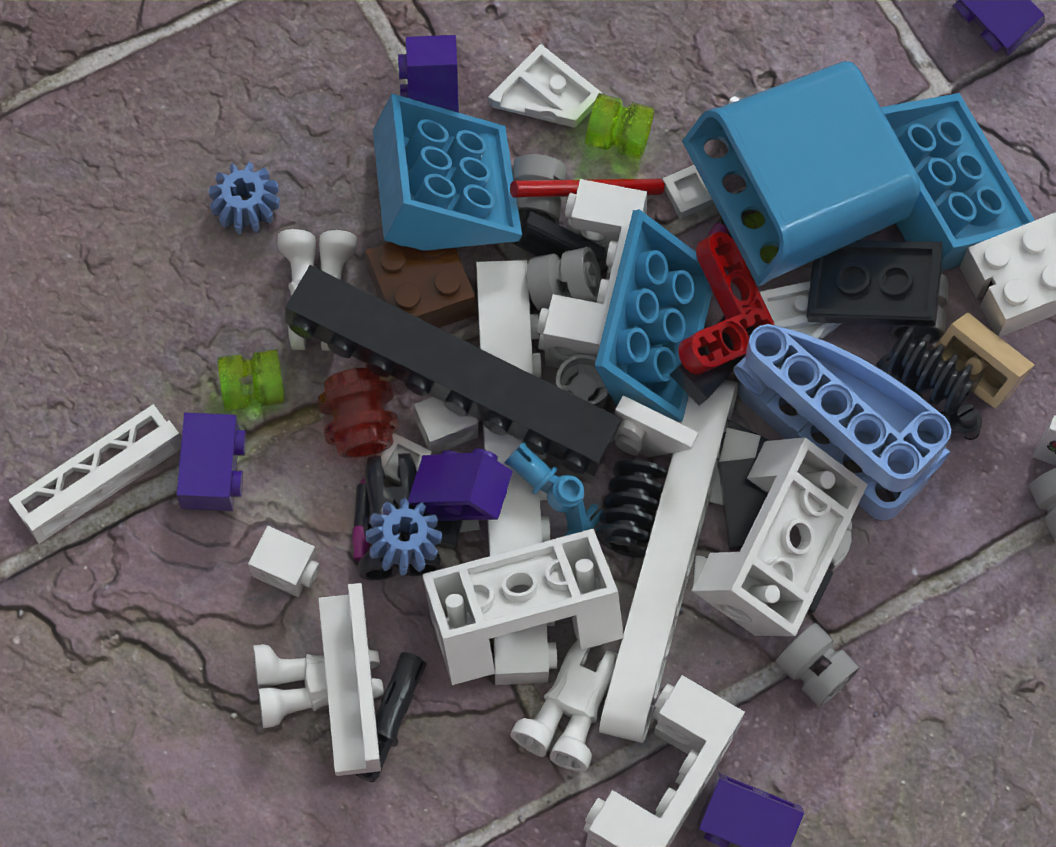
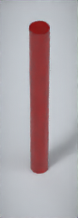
[510,178,664,198]

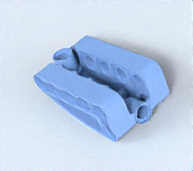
[733,324,951,520]

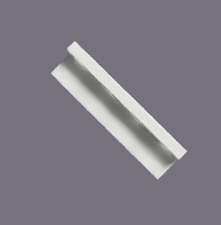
[9,404,181,544]
[319,583,381,776]

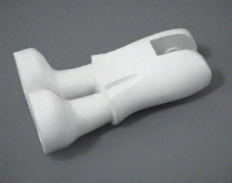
[277,229,357,351]
[510,640,618,772]
[253,644,384,728]

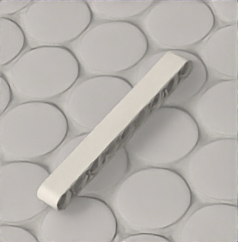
[599,379,738,743]

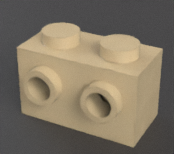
[933,313,1035,409]

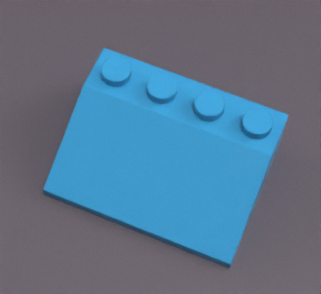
[373,93,522,251]
[881,93,1035,271]
[595,209,713,422]

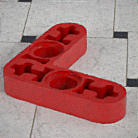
[678,231,775,375]

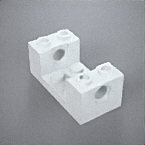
[537,179,647,368]
[691,437,868,636]
[422,529,624,685]
[583,675,745,847]

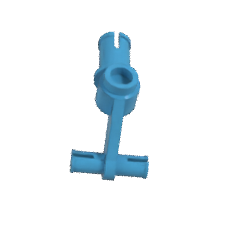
[504,442,603,536]

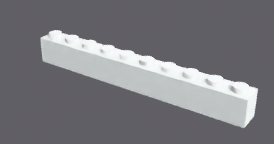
[476,260,557,685]

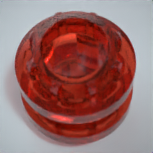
[317,368,400,458]

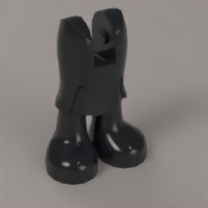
[359,453,442,580]

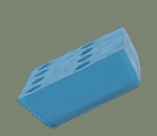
[682,61,920,286]

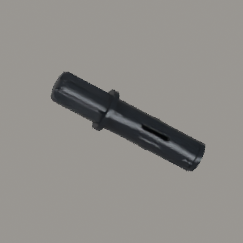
[355,652,427,782]

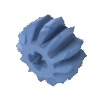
[209,161,280,235]
[365,498,442,576]

